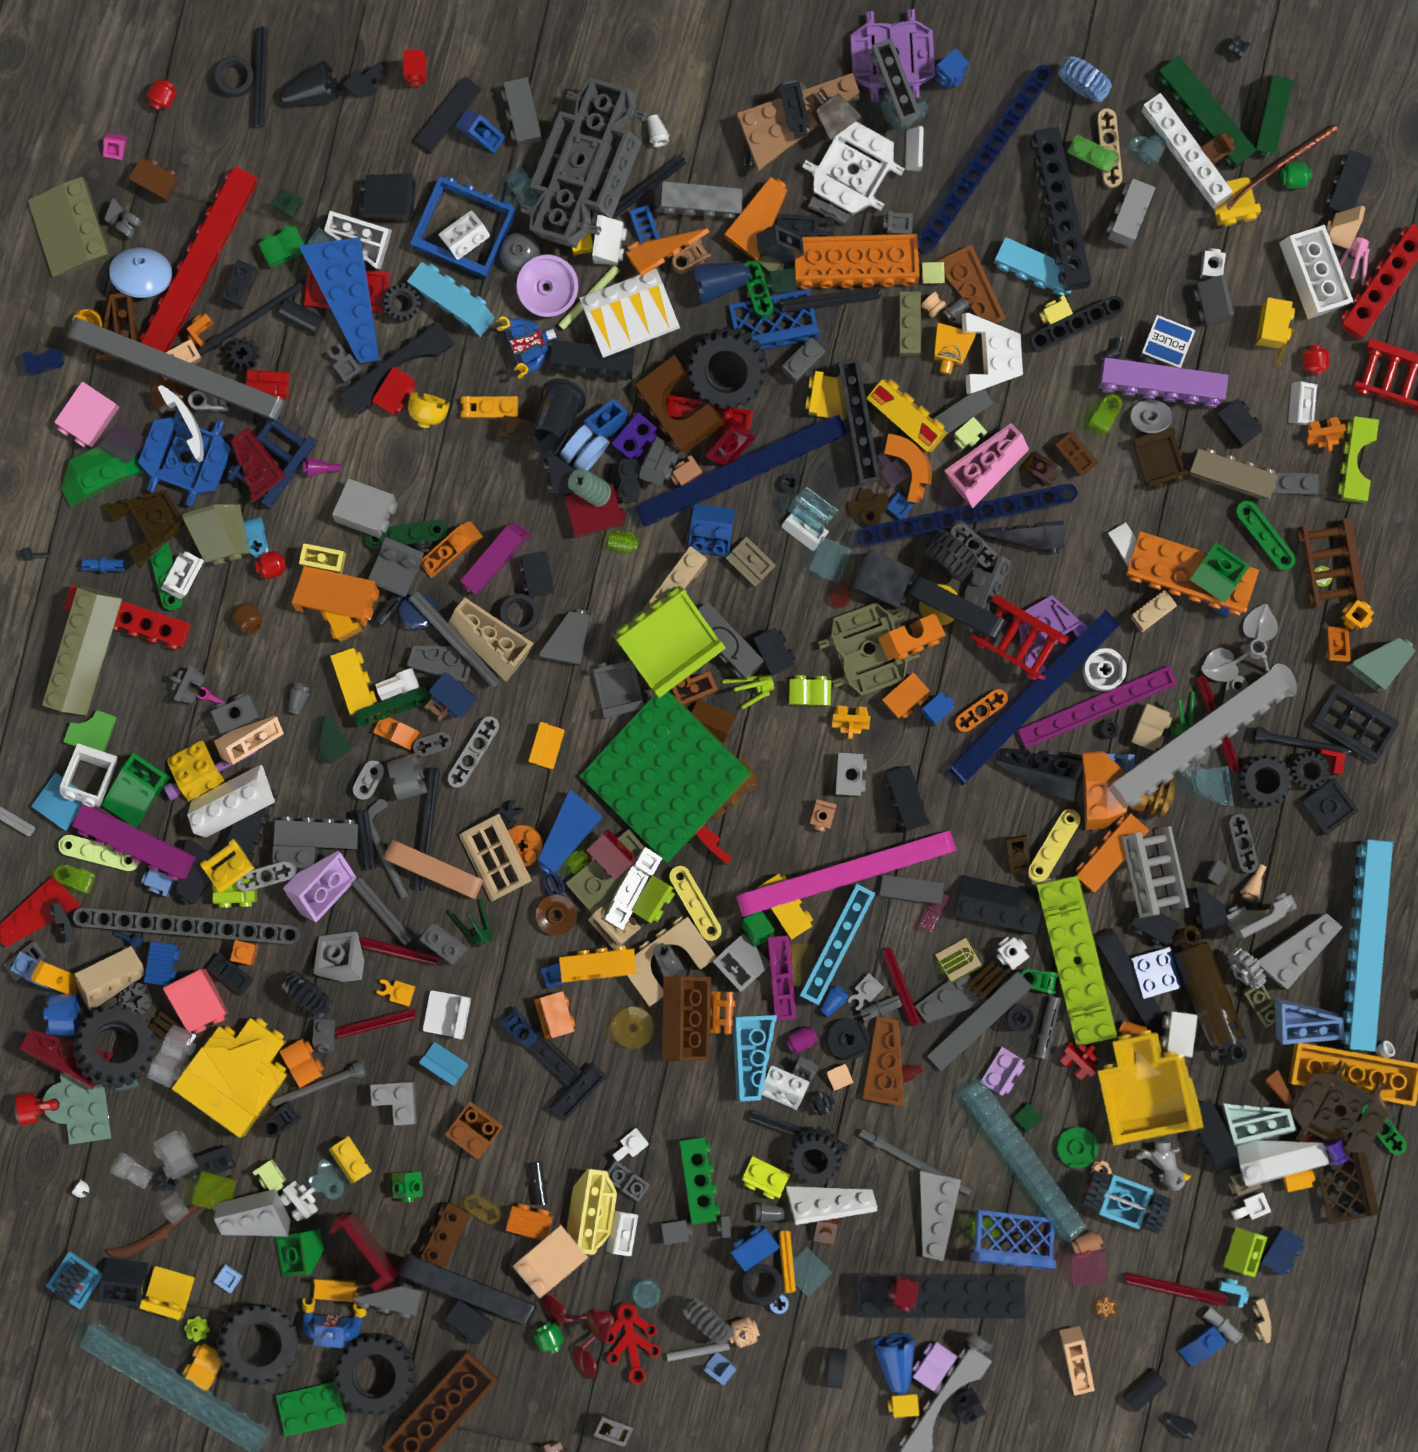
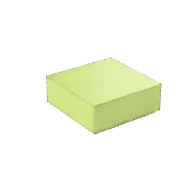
[922,262,945,283]

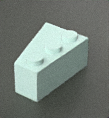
[1221,1104,1296,1146]

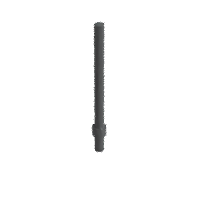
[859,1129,972,1196]

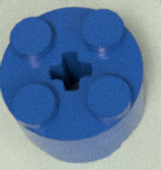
[44,994,79,1036]

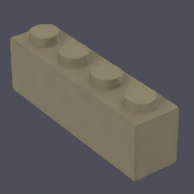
[1190,448,1278,502]

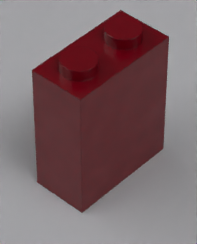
[565,484,626,538]

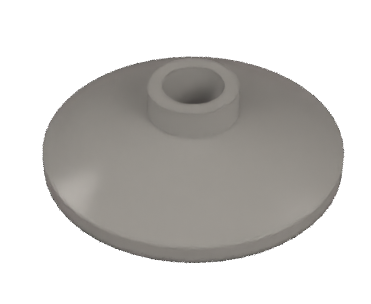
[1131,400,1172,433]

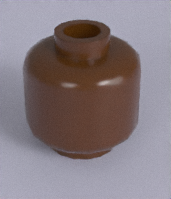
[232,603,263,634]

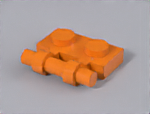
[710,991,735,1034]

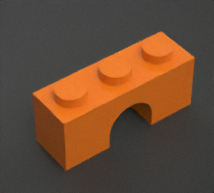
[878,613,946,661]

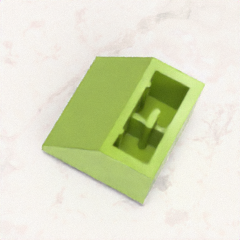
[631,876,675,924]

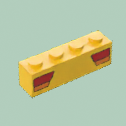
[866,379,947,452]

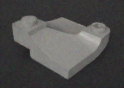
[1226,893,1297,938]

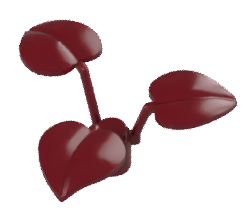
[544,1292,614,1380]

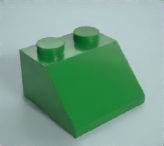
[1190,543,1250,603]

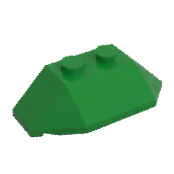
[61,442,145,507]

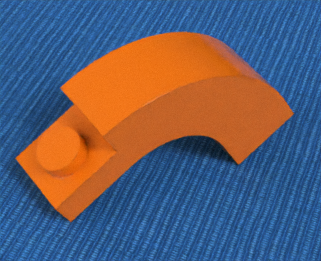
[884,433,932,503]

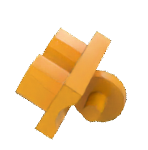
[832,705,870,740]

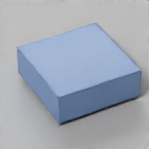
[214,1264,243,1294]

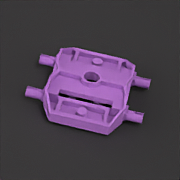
[850,9,935,102]

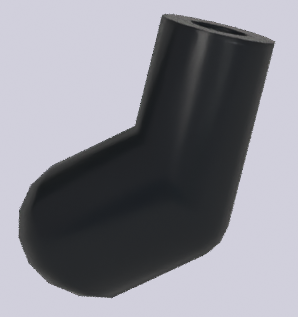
[1100,337,1124,362]

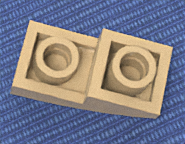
[1252,1296,1271,1344]

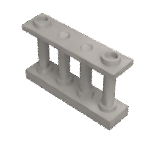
[1122,826,1189,918]

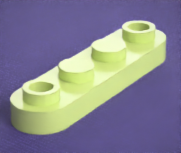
[59,835,140,871]

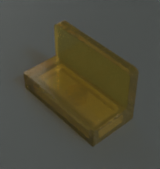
[790,943,816,986]

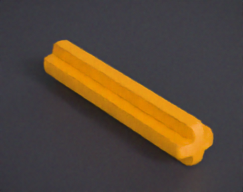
[778,1230,796,1293]

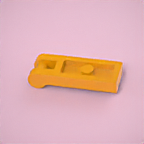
[460,396,518,419]

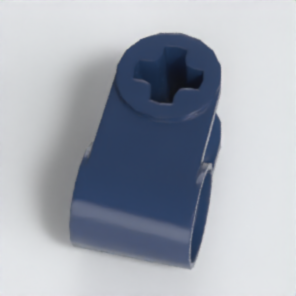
[499,1006,537,1047]

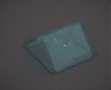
[788,487,839,535]

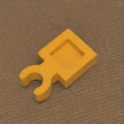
[376,980,416,1006]

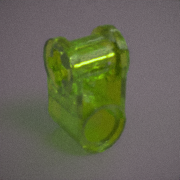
[1088,394,1122,435]
[54,865,97,894]

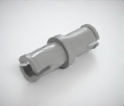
[1202,1307,1243,1345]

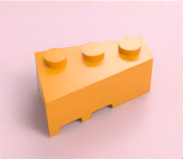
[320,611,363,642]
[559,946,637,982]

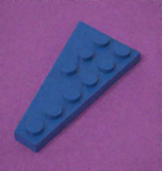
[299,237,380,363]

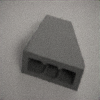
[540,609,590,665]

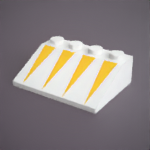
[580,269,680,358]

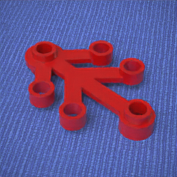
[605,1302,661,1384]

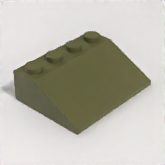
[28,177,112,278]

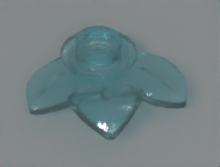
[309,1159,348,1200]

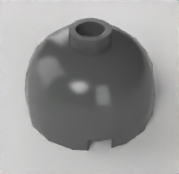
[499,232,540,274]

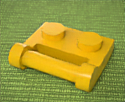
[200,839,254,893]

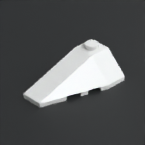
[1237,1140,1330,1187]

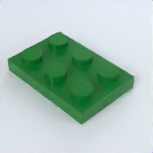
[276,1381,347,1437]

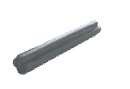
[353,878,413,945]

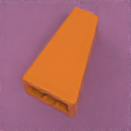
[725,177,787,262]

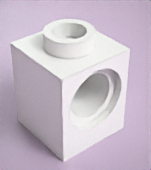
[1200,248,1226,280]

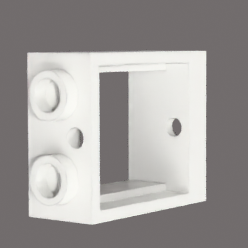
[60,743,117,808]

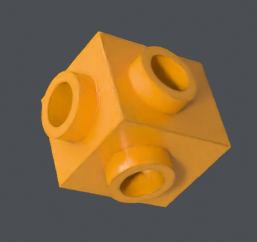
[1341,600,1374,631]

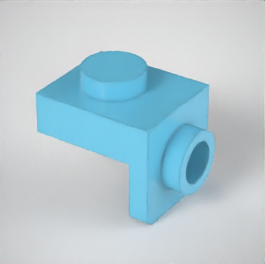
[1218,1278,1249,1308]

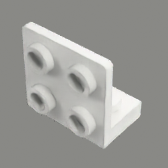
[423,990,471,1039]

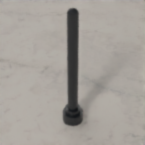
[1253,726,1353,755]

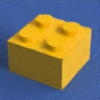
[1255,298,1295,349]

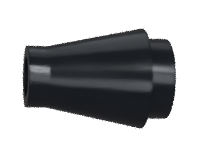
[1166,1412,1198,1440]

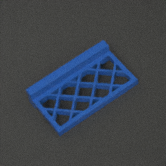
[729,289,819,350]
[970,1210,1056,1270]

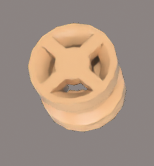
[921,292,946,318]

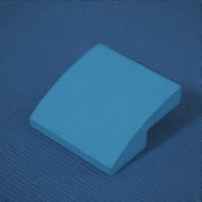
[32,772,83,831]

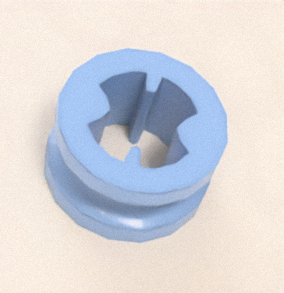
[770,1294,789,1314]

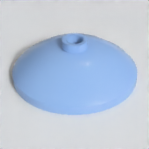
[109,248,172,298]

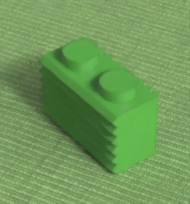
[1068,135,1118,173]

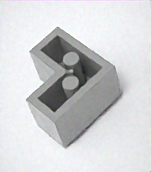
[370,1081,417,1125]

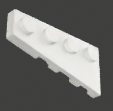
[786,1186,877,1225]

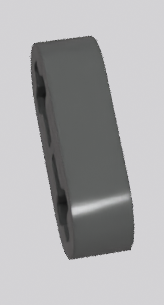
[413,732,452,757]

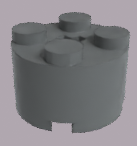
[387,753,427,800]

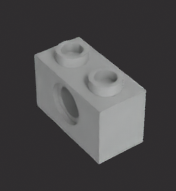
[835,753,867,797]

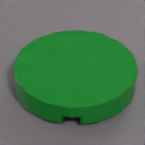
[1056,1126,1099,1169]

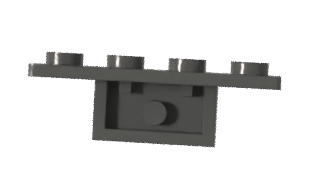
[963,555,1011,637]

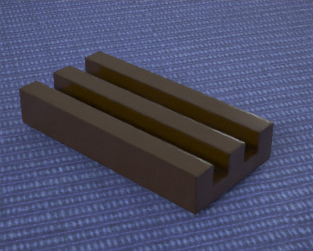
[966,959,1010,1002]
[149,1011,195,1052]

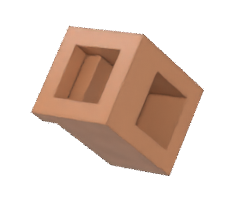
[670,455,703,488]
[810,799,837,832]

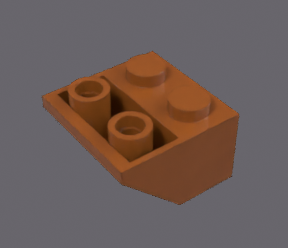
[445,1101,503,1160]

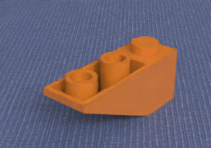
[420,521,483,578]

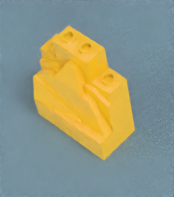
[172,1017,289,1137]
[1098,1030,1203,1145]

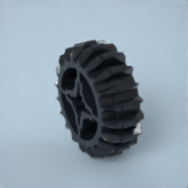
[281,970,333,1018]

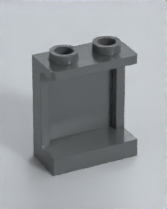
[593,658,644,719]
[419,923,469,965]

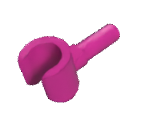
[197,687,225,704]

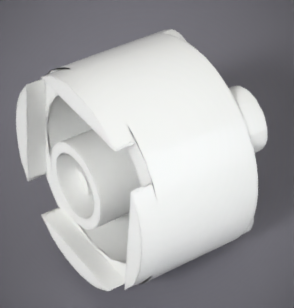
[1083,648,1127,692]

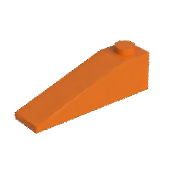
[624,227,709,276]

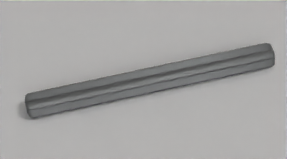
[409,591,500,687]

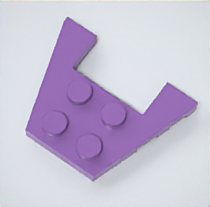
[1018,596,1100,679]

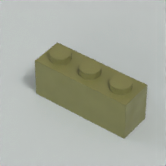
[899,292,921,357]

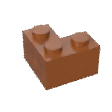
[672,671,718,706]

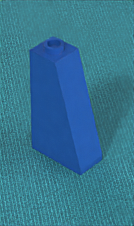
[538,790,603,876]

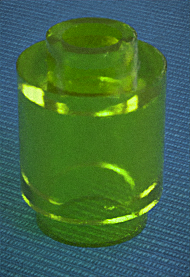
[608,530,639,554]

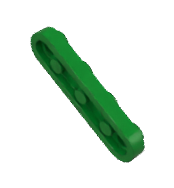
[1236,501,1296,571]
[147,540,183,611]

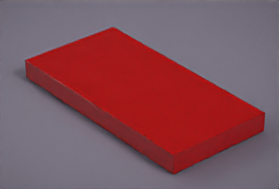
[304,265,390,314]

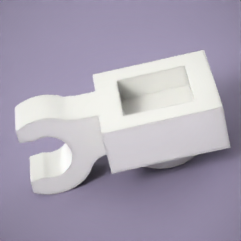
[613,1128,649,1162]
[1231,1192,1271,1220]

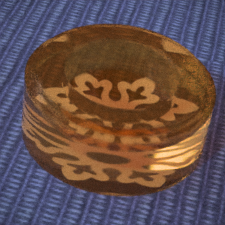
[1096,1297,1117,1319]

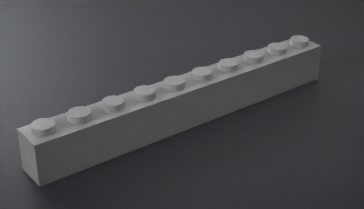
[1109,669,1289,809]

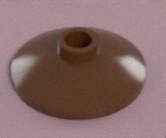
[151,376,192,415]
[536,894,577,936]

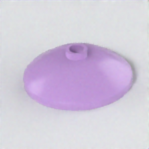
[516,255,578,317]

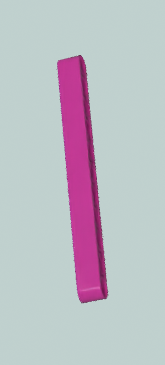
[736,831,957,916]

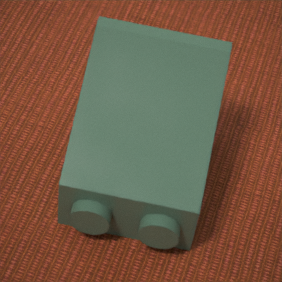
[1345,638,1416,693]

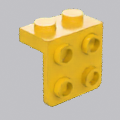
[1214,177,1261,226]
[805,371,844,421]
[167,741,225,801]

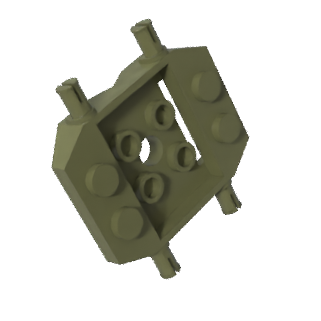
[818,603,920,696]

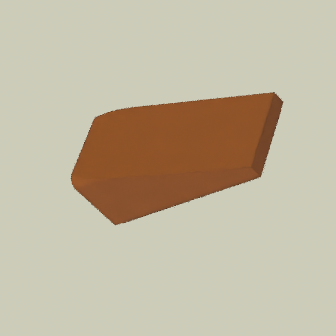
[1263,1069,1295,1111]

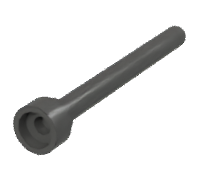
[271,1060,367,1107]

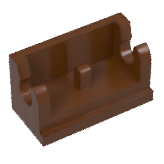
[1056,431,1099,476]

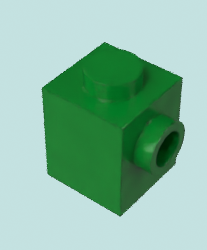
[742,911,774,947]

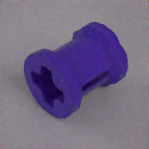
[1323,1138,1348,1166]

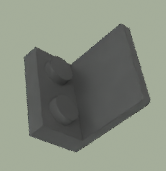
[368,537,424,597]

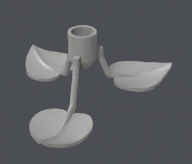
[1201,604,1297,697]

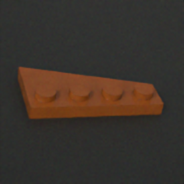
[936,244,1006,324]
[863,1017,904,1106]

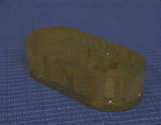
[464,1194,501,1224]

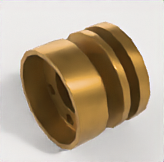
[1129,777,1176,819]

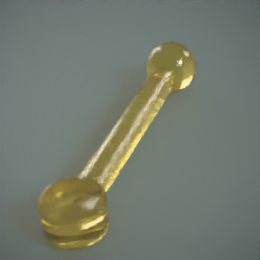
[1274,327,1295,367]

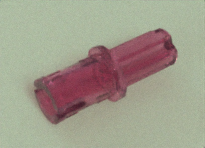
[920,893,950,932]

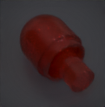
[902,1064,923,1083]

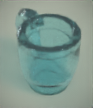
[1129,134,1166,165]

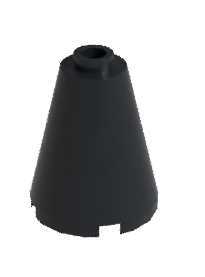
[281,61,340,106]

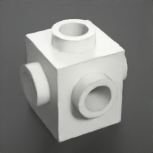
[996,937,1029,970]

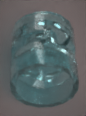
[633,1278,660,1308]

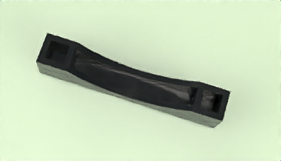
[339,322,455,417]

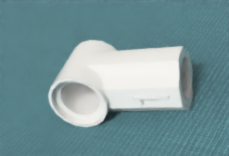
[375,668,420,701]

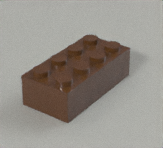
[662,976,711,1061]

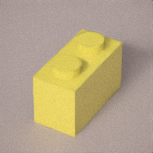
[299,543,346,574]

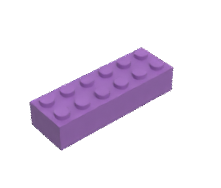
[1098,358,1229,408]

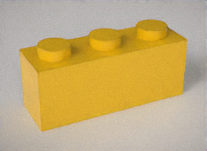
[331,648,377,716]
[758,874,814,940]

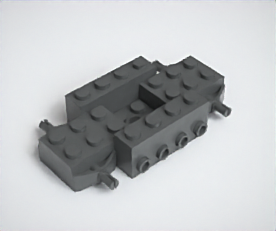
[521,78,647,248]

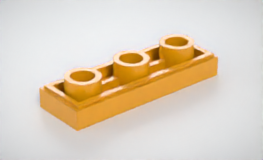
[30,960,78,994]

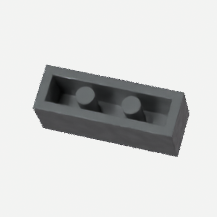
[501,77,542,146]

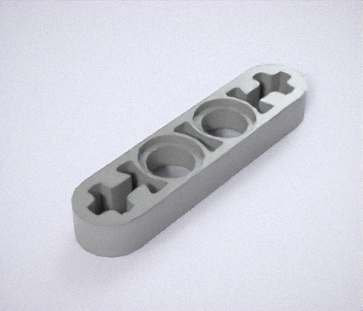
[448,716,499,788]

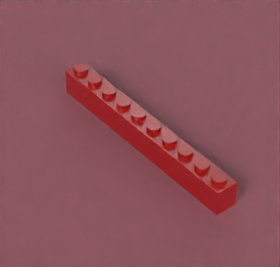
[139,166,259,353]

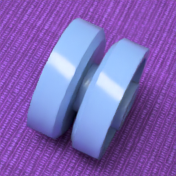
[558,424,610,470]

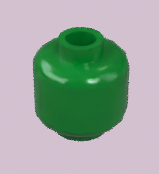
[1281,162,1312,189]
[533,1321,564,1354]

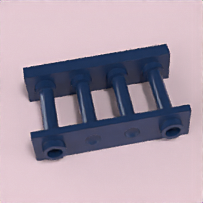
[228,415,318,509]

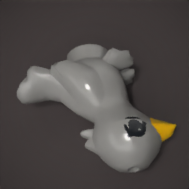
[1135,1142,1191,1191]

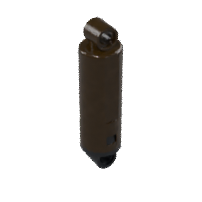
[1171,925,1247,1066]

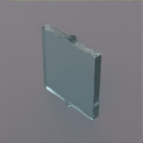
[808,537,852,583]
[793,1247,833,1297]

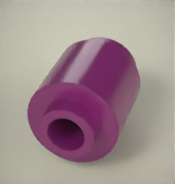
[786,1026,818,1054]

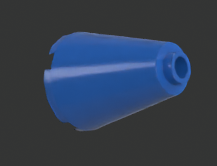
[873,1333,915,1395]

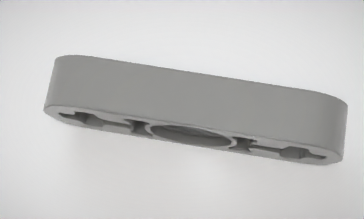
[237,861,296,891]

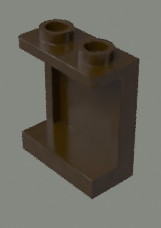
[1132,427,1188,490]

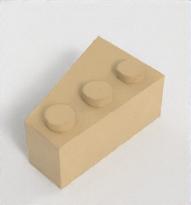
[75,946,144,1012]

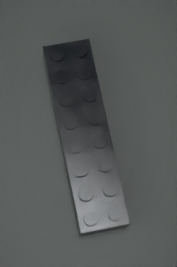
[856,1273,1025,1319]

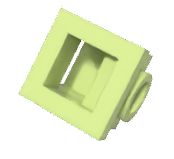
[954,417,987,449]
[253,1159,286,1191]

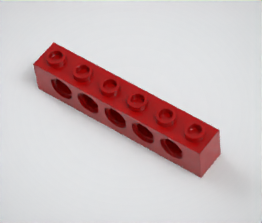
[1340,223,1418,341]
[64,585,192,650]

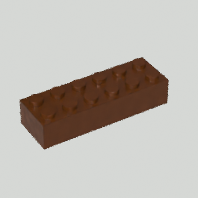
[382,1350,499,1452]

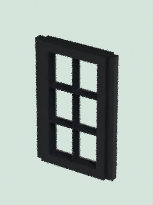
[1311,684,1400,764]

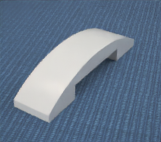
[158,385,204,462]
[604,847,662,930]

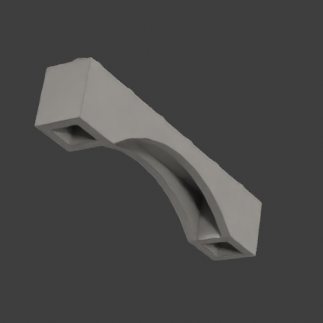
[899,1346,992,1452]

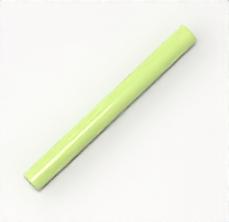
[558,265,620,330]

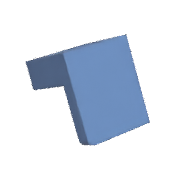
[704,1352,737,1386]

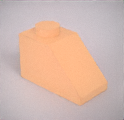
[1326,206,1365,249]

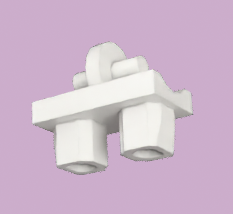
[280,1181,318,1221]

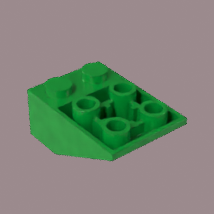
[102,753,171,828]

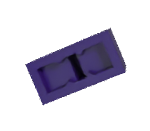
[612,412,658,460]

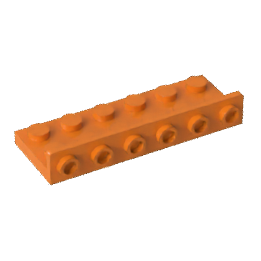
[795,234,919,289]
[1126,531,1259,616]

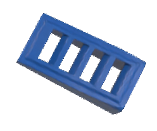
[629,204,660,242]

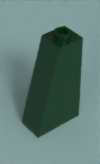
[1255,75,1294,156]

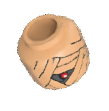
[730,1317,760,1348]

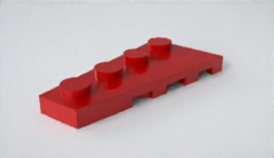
[0,875,82,947]

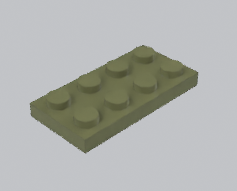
[566,829,644,914]

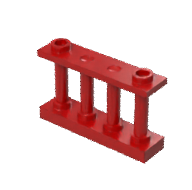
[1352,338,1418,413]
[970,594,1069,681]

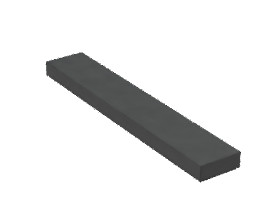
[927,971,1032,1071]

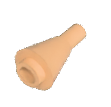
[1240,864,1266,902]

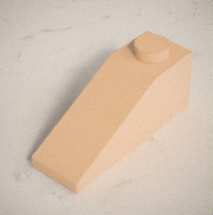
[214,716,284,765]
[1059,1326,1095,1396]

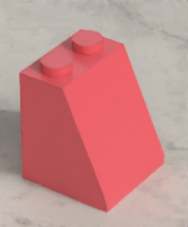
[163,969,229,1034]

